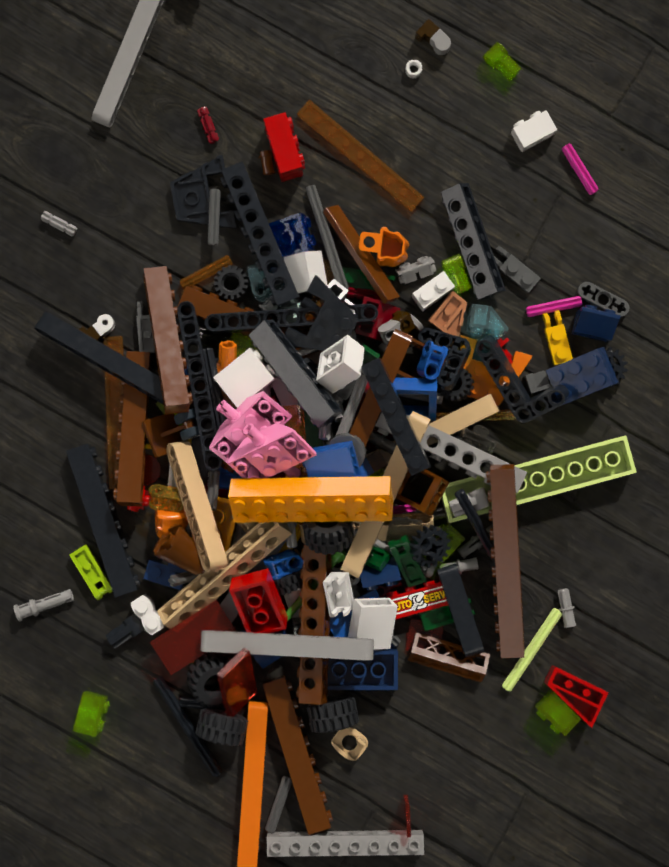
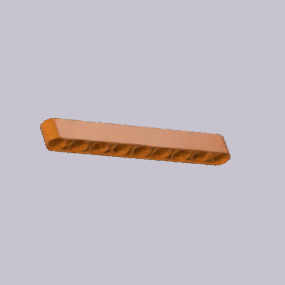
[237,701,268,867]

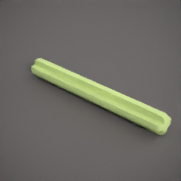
[502,608,562,692]

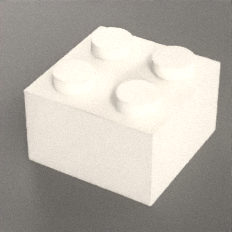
[316,335,364,393]

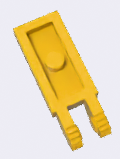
[543,310,573,366]

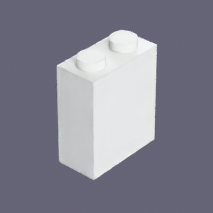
[213,348,277,408]
[348,598,398,650]

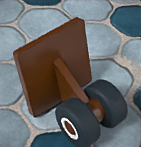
[142,408,203,458]

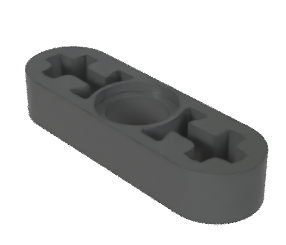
[577,282,629,317]

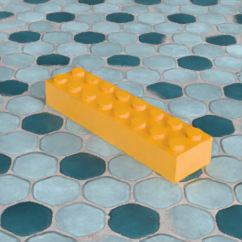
[228,476,393,523]

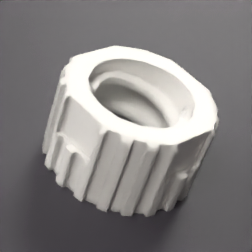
[405,60,422,79]

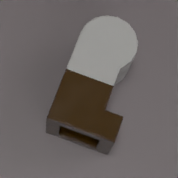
[415,19,451,55]
[378,310,415,345]

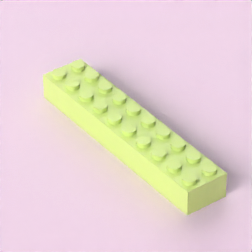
[441,435,637,523]

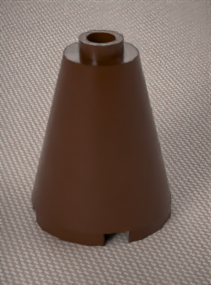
[153,524,205,575]

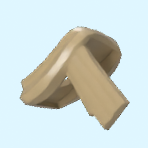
[331,727,368,761]

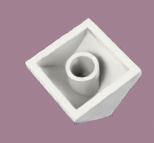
[283,251,327,294]

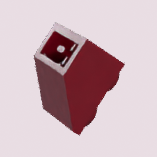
[355,296,400,343]

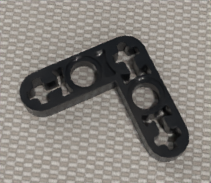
[418,328,471,391]

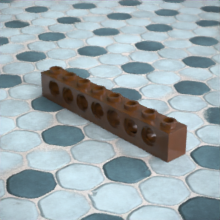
[296,545,332,705]

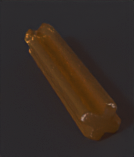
[180,255,232,290]

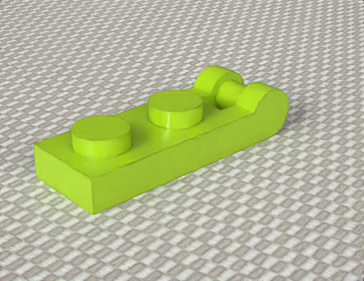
[69,544,113,600]

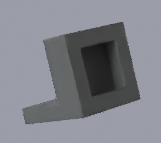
[523,371,552,395]

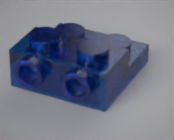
[269,213,316,259]

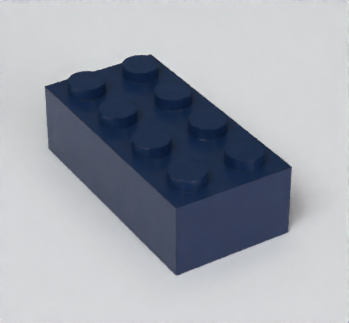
[328,649,398,690]

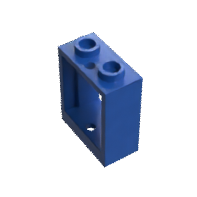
[393,377,437,421]

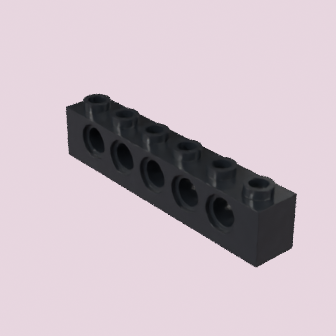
[441,183,506,300]

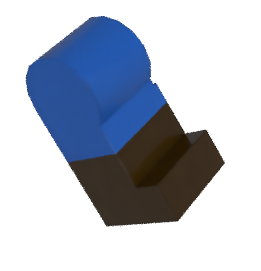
[359,450,388,477]

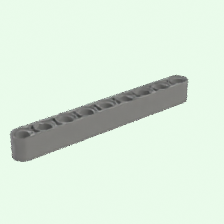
[92,0,164,128]
[200,630,374,660]

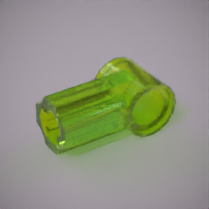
[483,42,521,81]
[441,254,472,295]

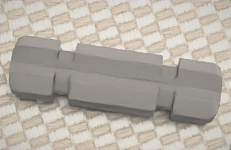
[41,211,77,236]

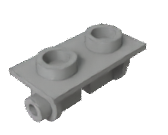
[395,256,436,284]

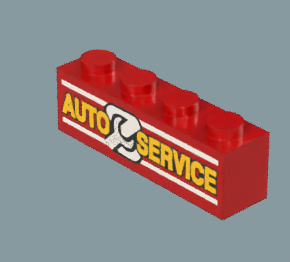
[383,580,448,619]

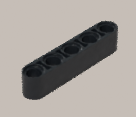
[437,563,484,658]

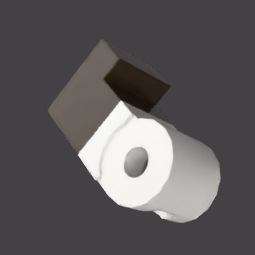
[78,314,115,341]

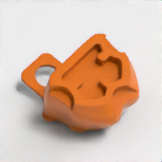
[359,227,409,267]
[155,504,188,538]

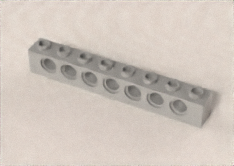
[375,413,527,494]
[267,830,424,857]

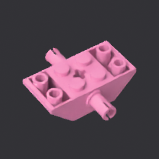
[209,391,292,463]
[227,423,316,478]

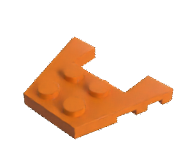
[460,335,532,406]

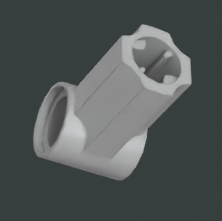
[449,487,491,517]

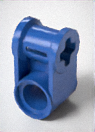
[417,340,448,380]
[263,549,303,580]

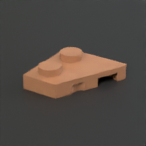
[428,291,467,336]

